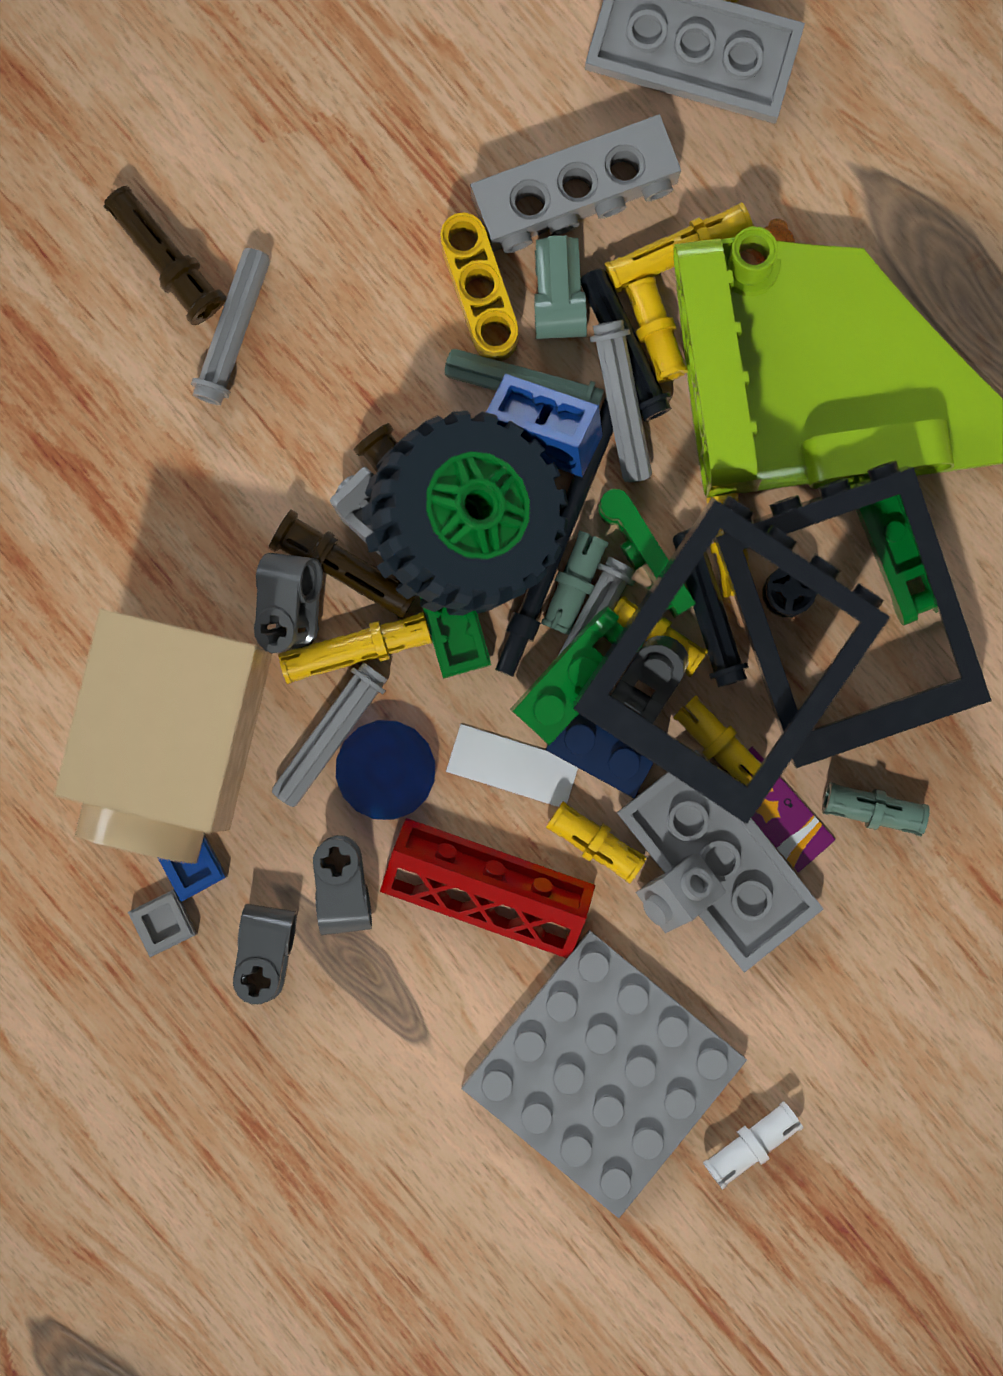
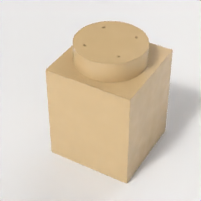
[54,609,272,863]

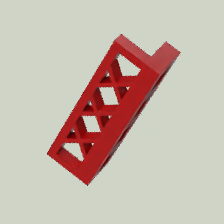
[380,818,596,958]

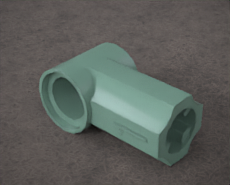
[534,235,587,339]

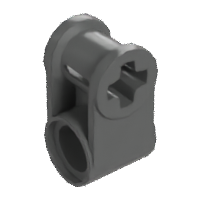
[254,553,323,653]
[313,835,372,936]
[233,904,297,1005]

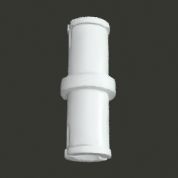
[702,1101,803,1190]

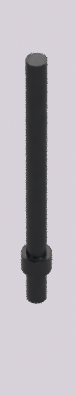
[495,396,613,677]

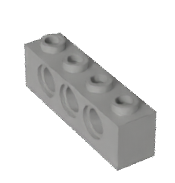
[470,114,681,253]

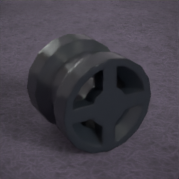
[762,568,817,618]

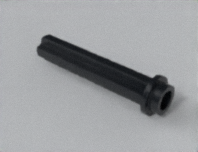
[580,268,672,422]
[673,529,749,688]

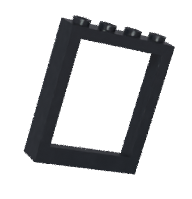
[714,460,992,769]
[573,495,890,824]

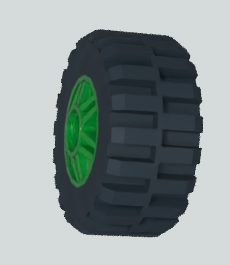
[362,410,568,616]

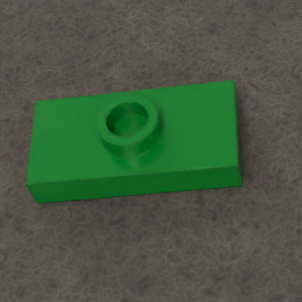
[420,597,492,679]

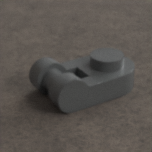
[611,636,689,723]

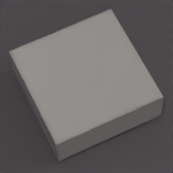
[128,890,197,957]

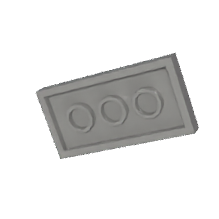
[585,0,805,124]
[617,750,823,973]

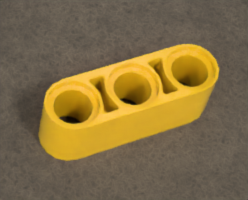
[440,212,518,361]

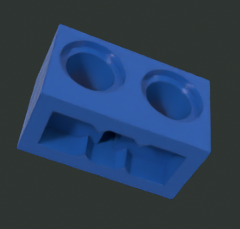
[486,374,603,477]

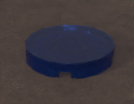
[336,720,436,820]

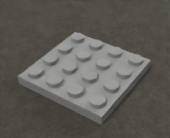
[461,930,747,1218]

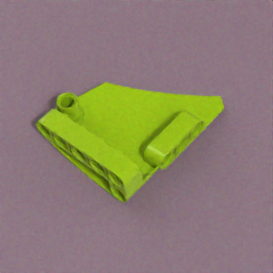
[673,226,1003,498]

